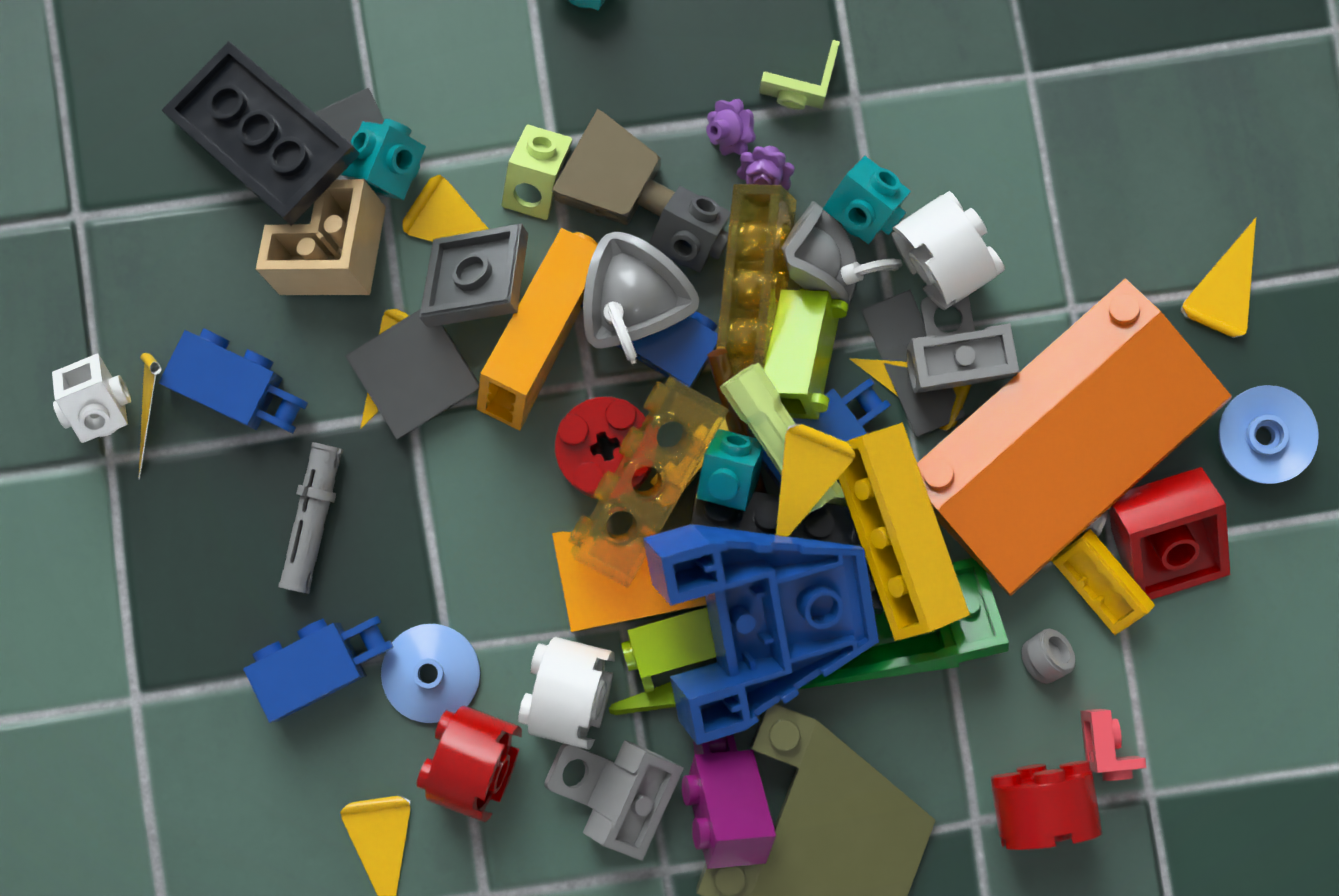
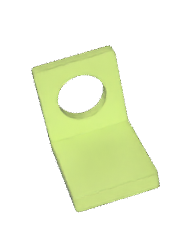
[759,40,840,110]
[501,125,572,220]

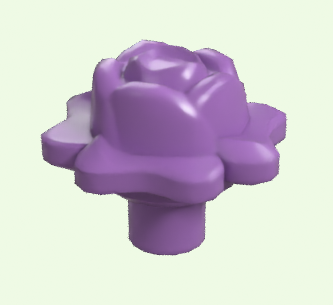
[706,99,755,156]
[737,146,795,196]

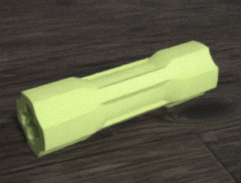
[720,362,842,513]

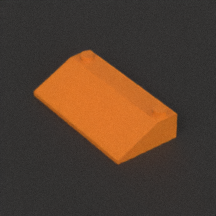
[917,278,1232,597]

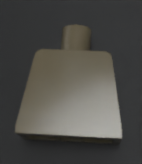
[552,109,675,225]

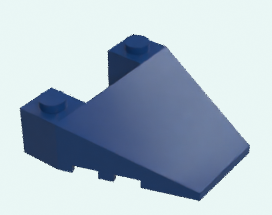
[643,524,879,745]

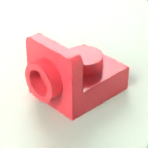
[1080,709,1147,781]

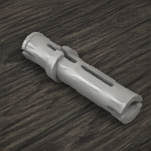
[278,442,343,594]

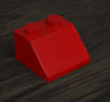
[1109,467,1231,600]

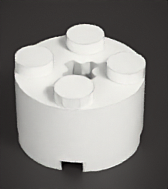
[892,191,1005,310]
[518,637,615,750]

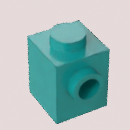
[696,429,764,511]

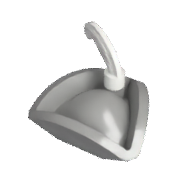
[781,201,902,307]
[583,231,699,364]

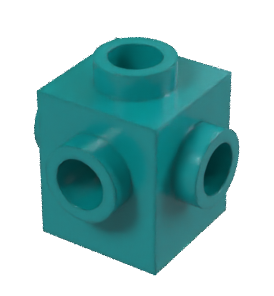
[341,118,426,200]
[823,156,911,245]

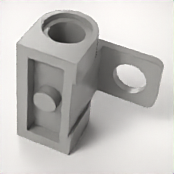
[906,296,1019,393]
[544,740,684,861]

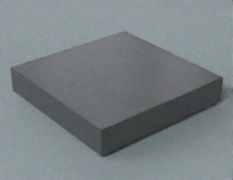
[419,223,529,327]
[345,309,479,439]

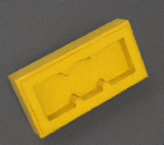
[1051,529,1155,636]

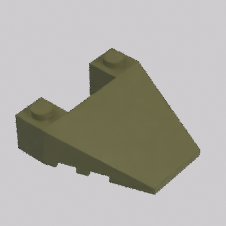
[696,704,936,896]

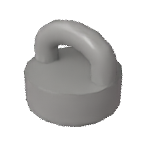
[1021,628,1075,684]

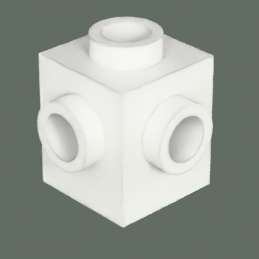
[52,353,131,443]

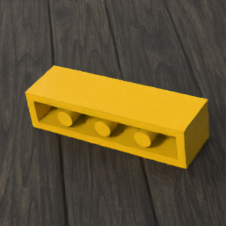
[838,422,970,641]

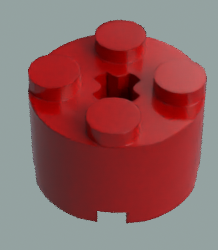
[555,397,656,500]
[417,706,522,822]
[991,761,1102,850]

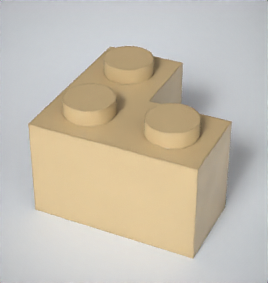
[256,179,386,295]

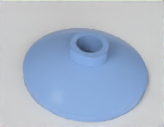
[1218,385,1319,484]
[381,624,480,723]

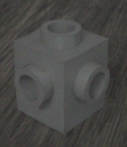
[649,186,732,273]

